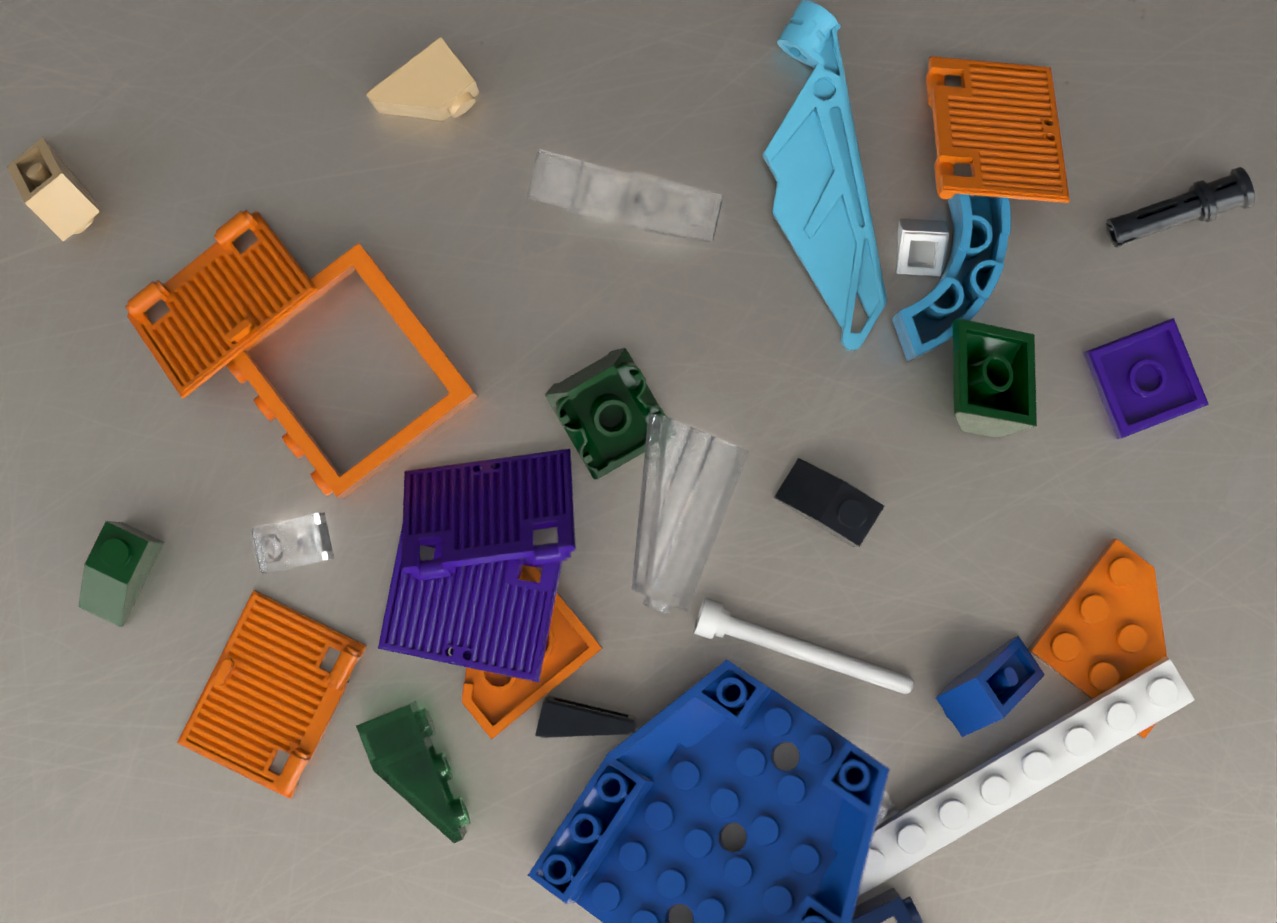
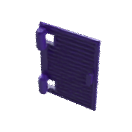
[401,448,576,581]
[378,523,562,682]

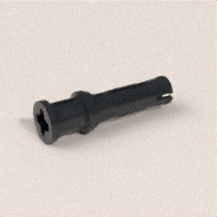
[1106,167,1255,248]

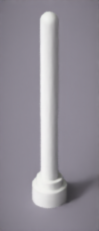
[693,598,914,694]

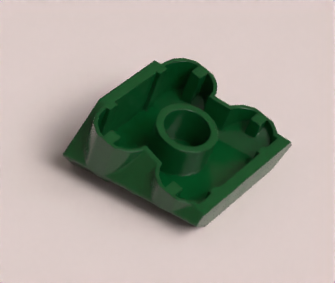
[545,348,675,480]

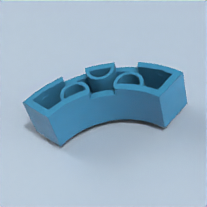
[892,194,1011,362]

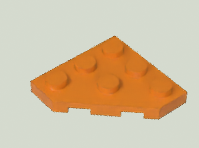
[1028,539,1167,739]
[462,565,603,740]

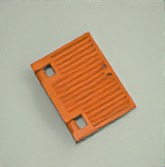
[926,56,1070,203]
[125,210,319,399]
[177,590,367,799]

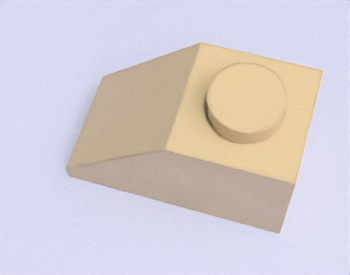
[366,37,479,121]
[7,137,100,242]

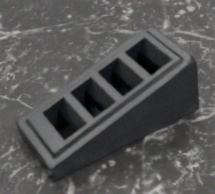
[535,696,637,738]

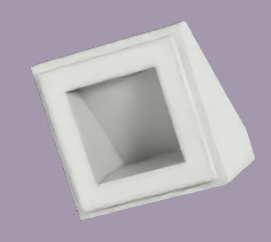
[896,219,949,277]

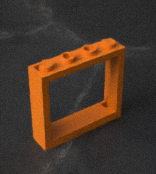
[226,243,478,499]

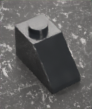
[773,458,885,547]

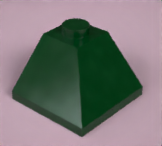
[953,318,1037,438]

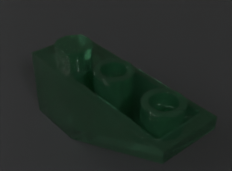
[356,700,471,843]

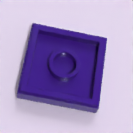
[1083,318,1209,439]

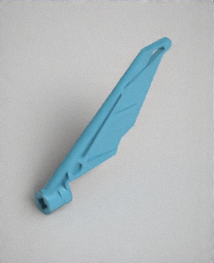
[762,0,887,351]

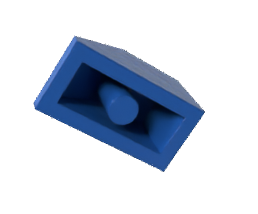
[935,636,1045,737]

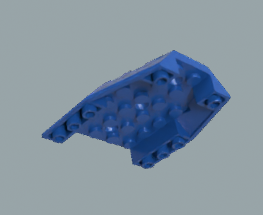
[528,660,890,923]

